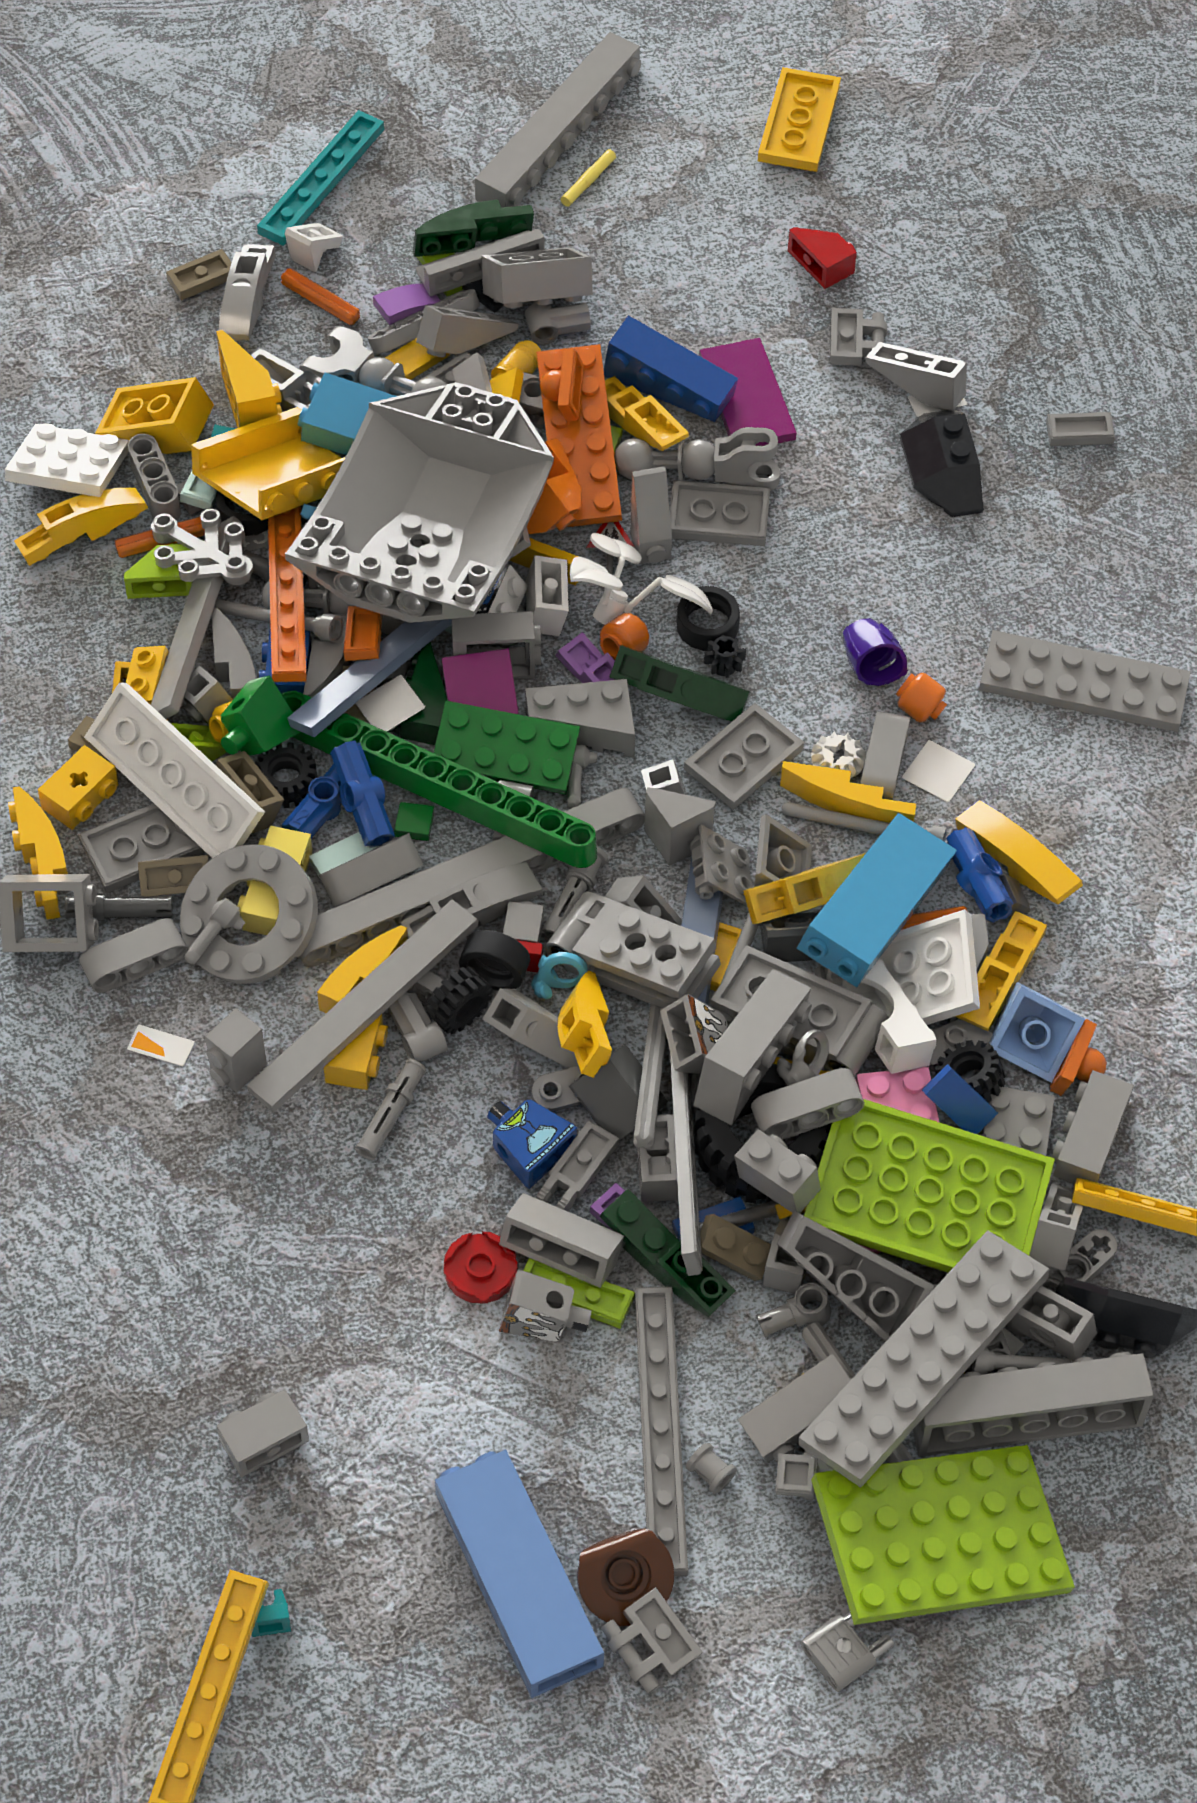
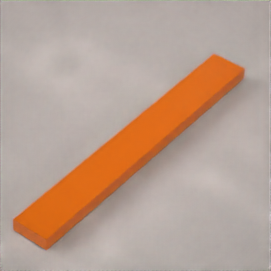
[268,506,306,682]

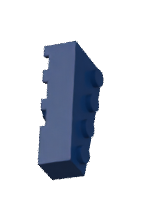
[604,315,738,422]

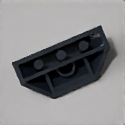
[900,410,984,517]
[1055,1277,1197,1358]

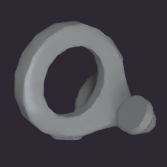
[777,1030,829,1085]

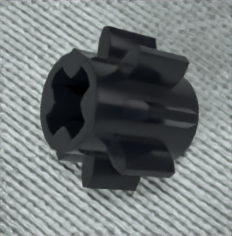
[704,635,746,678]

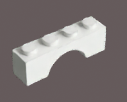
[826,959,937,1074]

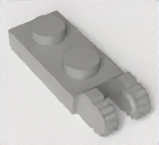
[536,1121,619,1211]

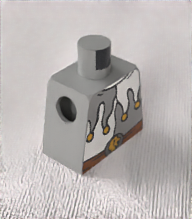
[660,994,728,1075]
[499,1270,591,1342]

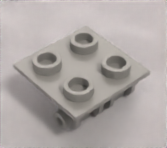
[690,824,753,906]

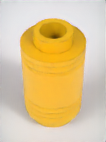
[491,340,541,379]

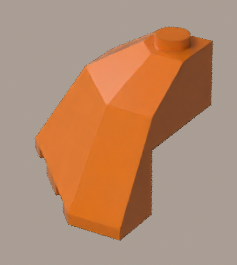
[527,438,581,534]

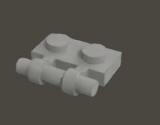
[830,308,887,366]
[601,1587,703,1694]

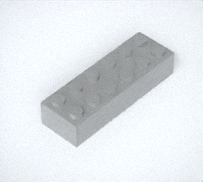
[913,1352,1154,1457]

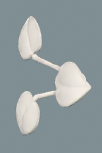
[570,533,713,625]

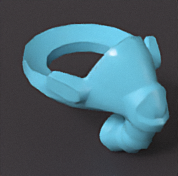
[531,952,588,1000]

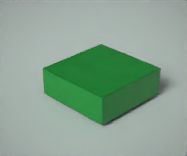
[394,802,434,841]

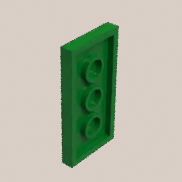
[434,701,580,795]

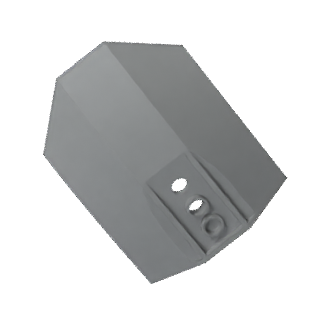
[285,382,554,623]

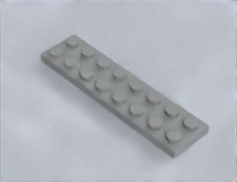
[798,1230,1049,1488]

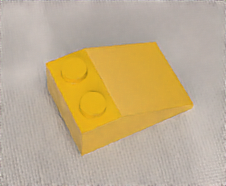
[216,330,282,428]
[95,377,214,454]

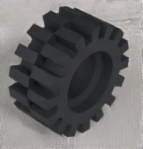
[255,742,317,808]
[426,966,493,1034]
[935,1040,1006,1103]

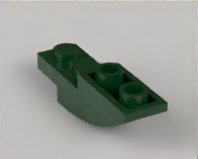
[413,199,534,257]
[609,645,750,721]
[599,1189,736,1317]

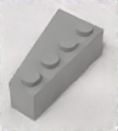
[693,969,812,1125]
[777,1211,934,1342]

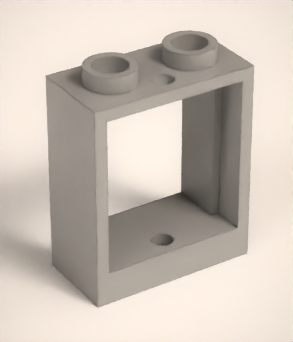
[452,611,541,679]
[0,874,99,952]

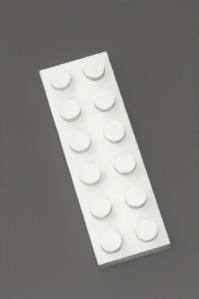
[84,683,265,858]

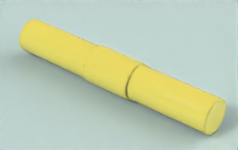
[560,149,616,207]

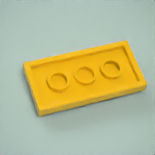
[757,67,841,172]

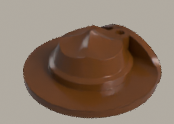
[577,1528,674,1626]

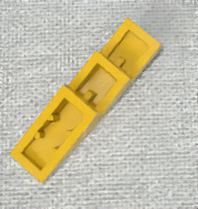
[605,376,689,451]
[780,761,916,823]
[955,800,1083,905]
[956,911,1047,1031]

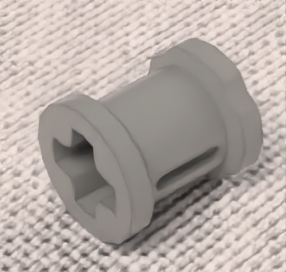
[686,1443,737,1494]

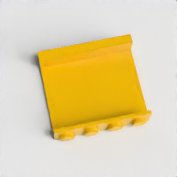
[191,407,345,520]

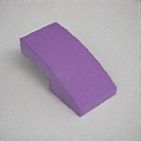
[373,284,441,325]
[555,632,615,683]

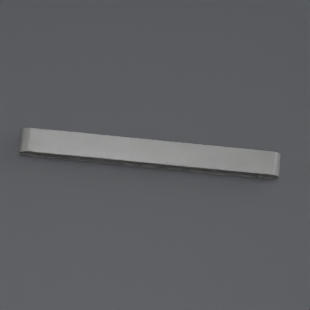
[300,788,645,967]

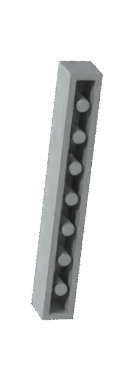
[475,32,641,208]

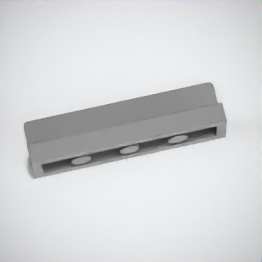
[416,229,545,296]

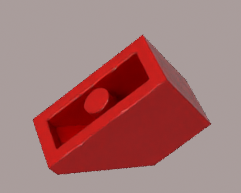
[787,227,857,289]

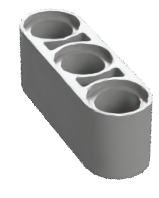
[128,433,181,520]
[860,711,911,800]
[319,833,424,907]
[79,918,188,993]
[751,1068,865,1140]

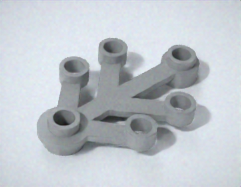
[151,509,253,585]

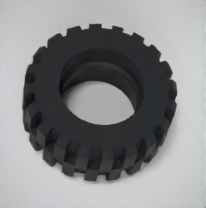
[694,1064,832,1204]

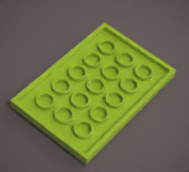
[804,1099,1055,1273]
[811,1445,1075,1625]

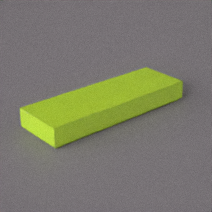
[523,1258,635,1329]

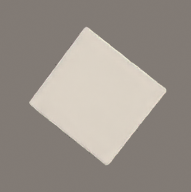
[355,675,425,732]
[902,740,975,802]

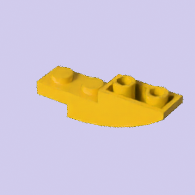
[14,488,148,566]
[8,787,68,920]
[743,853,866,924]
[557,970,612,1078]

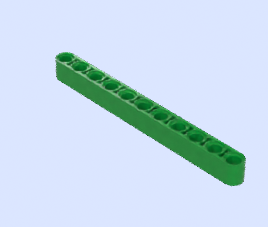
[282,691,597,868]

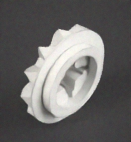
[811,731,866,779]

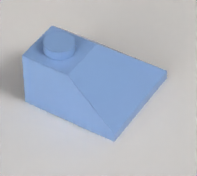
[989,982,1085,1083]

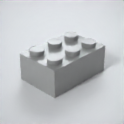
[481,247,593,308]

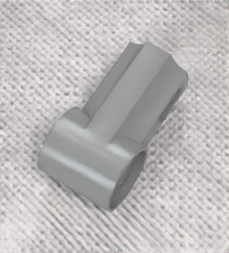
[525,303,591,345]
[388,992,448,1063]

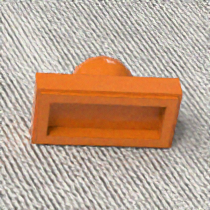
[540,348,584,422]
[343,606,383,661]
[1050,1019,1107,1096]

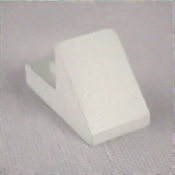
[285,223,343,272]

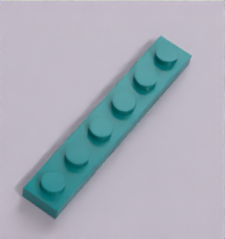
[257,110,384,246]

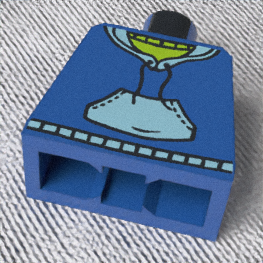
[487,1100,577,1189]

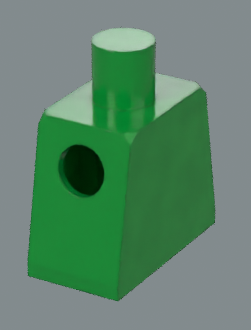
[221,675,300,756]

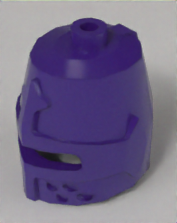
[843,618,908,686]

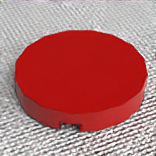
[443,1231,518,1304]

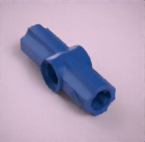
[330,741,395,848]
[282,764,342,839]
[946,827,1013,923]

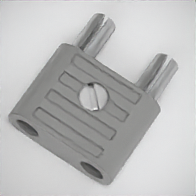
[800,1612,894,1692]

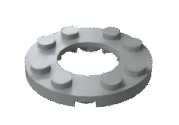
[180,844,318,984]

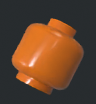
[600,613,649,660]
[896,673,947,723]

